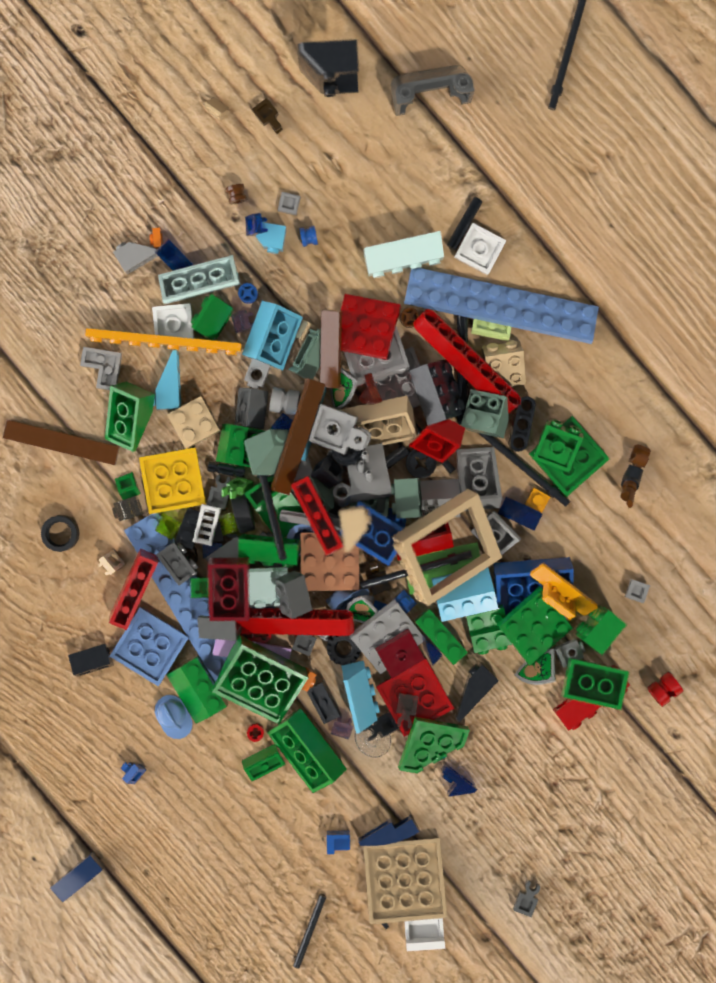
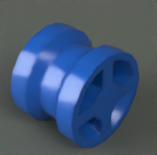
[299,225,318,247]
[238,283,258,304]

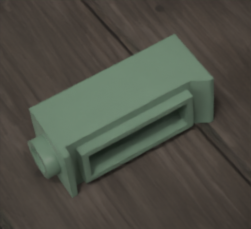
[288,328,321,380]

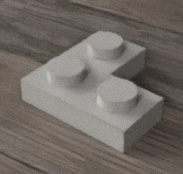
[80,347,122,390]

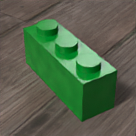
[414,608,468,665]

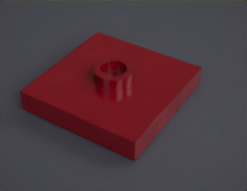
[375,629,424,679]

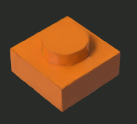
[150,227,164,250]
[302,667,316,692]

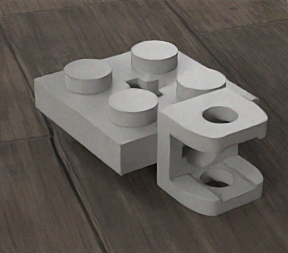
[309,404,372,454]

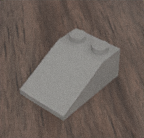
[456,447,502,511]

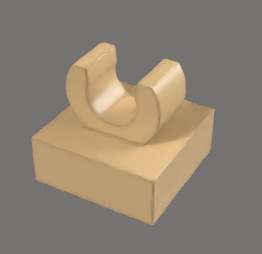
[98,549,125,575]

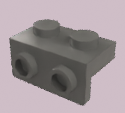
[156,541,198,586]

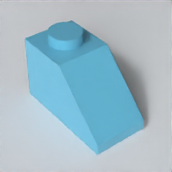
[247,220,287,254]

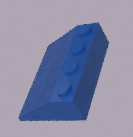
[493,557,574,618]

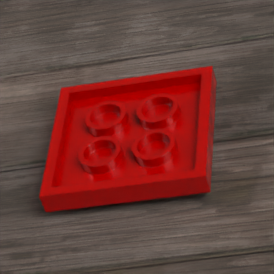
[340,294,401,360]
[376,658,454,737]

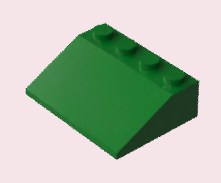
[212,635,309,724]

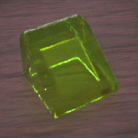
[155,512,181,540]
[219,513,237,535]

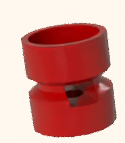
[647,671,684,707]

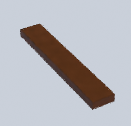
[270,378,326,495]
[3,420,120,465]

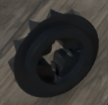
[332,447,363,467]
[406,449,437,478]

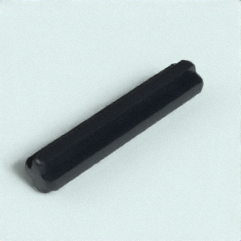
[447,197,482,250]

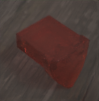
[359,373,382,404]

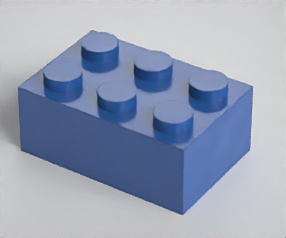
[338,500,405,566]

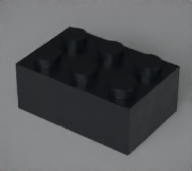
[409,359,465,425]

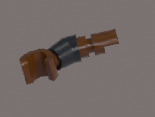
[620,444,651,508]

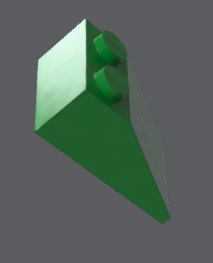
[105,382,155,452]

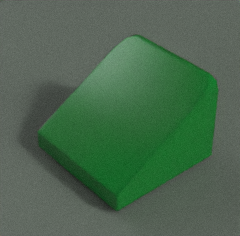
[115,472,141,500]

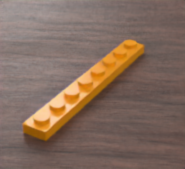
[85,328,242,356]

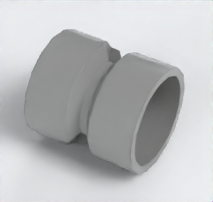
[269,387,300,416]

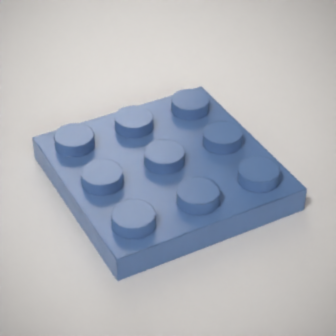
[110,607,189,686]

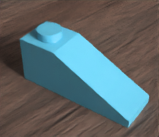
[154,350,182,410]

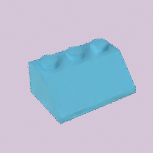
[242,301,303,370]
[431,567,498,622]
[341,661,380,734]

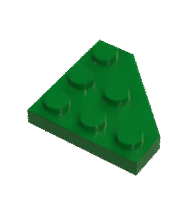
[398,717,470,774]

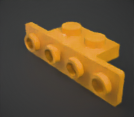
[530,563,598,620]

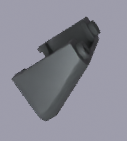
[391,65,475,116]

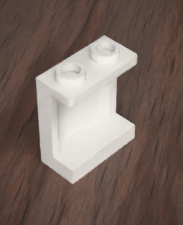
[405,918,445,951]

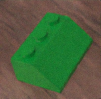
[238,534,300,568]
[166,655,229,724]

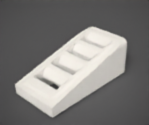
[193,504,221,546]

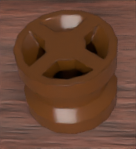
[226,184,248,205]
[400,307,419,328]

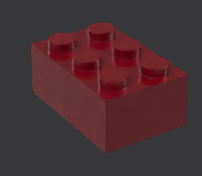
[208,558,250,621]

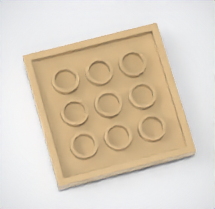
[364,838,447,924]

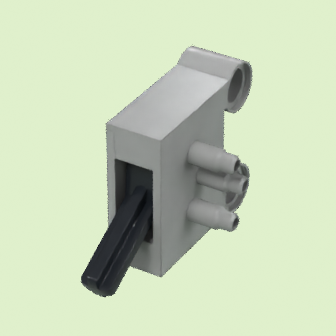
[327,443,409,507]

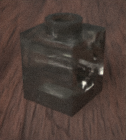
[112,496,144,522]

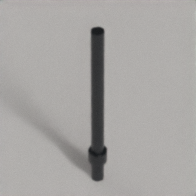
[548,0,587,110]
[478,433,570,507]
[257,475,287,561]
[359,550,472,589]

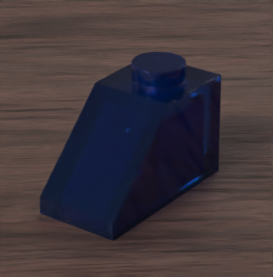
[497,497,543,531]

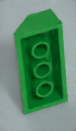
[267,708,347,793]

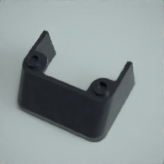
[297,39,359,97]

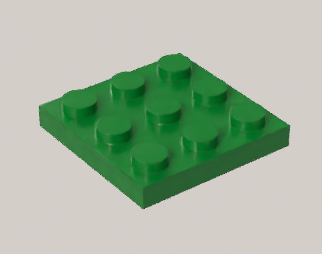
[529,416,610,497]
[496,587,573,666]

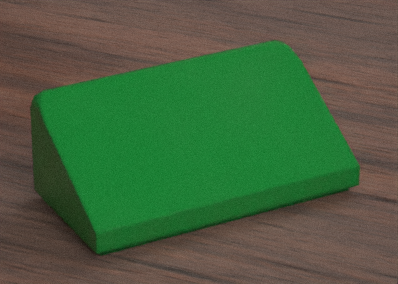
[242,744,286,782]

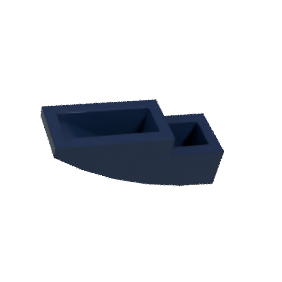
[358,815,419,846]
[50,852,105,902]

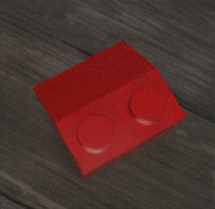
[409,419,465,463]

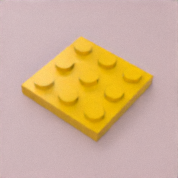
[139,447,206,514]

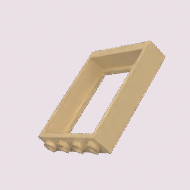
[392,489,502,606]

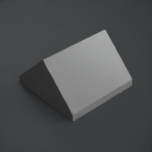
[420,479,460,517]
[471,511,521,555]

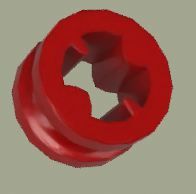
[247,723,264,742]

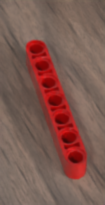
[413,309,521,414]
[236,608,355,636]

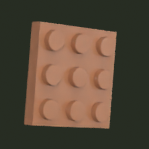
[300,532,359,591]

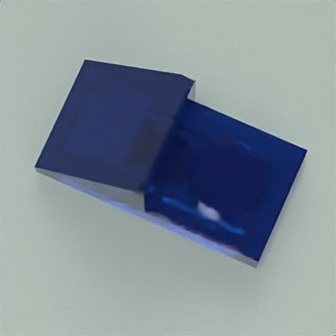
[155,239,193,271]
[441,763,477,797]

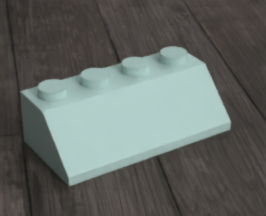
[364,231,444,278]
[158,255,241,304]
[249,567,288,609]

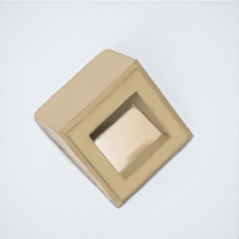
[204,98,229,120]
[295,320,320,342]

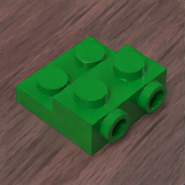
[533,419,583,472]
[466,604,512,655]

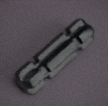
[207,462,245,477]

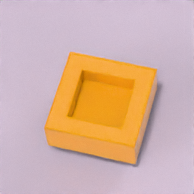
[524,488,550,514]

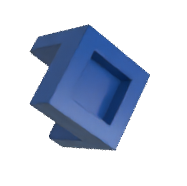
[327,830,350,854]

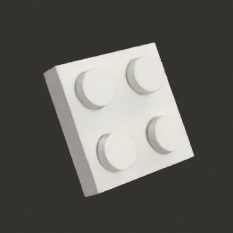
[454,223,506,275]
[152,303,195,346]

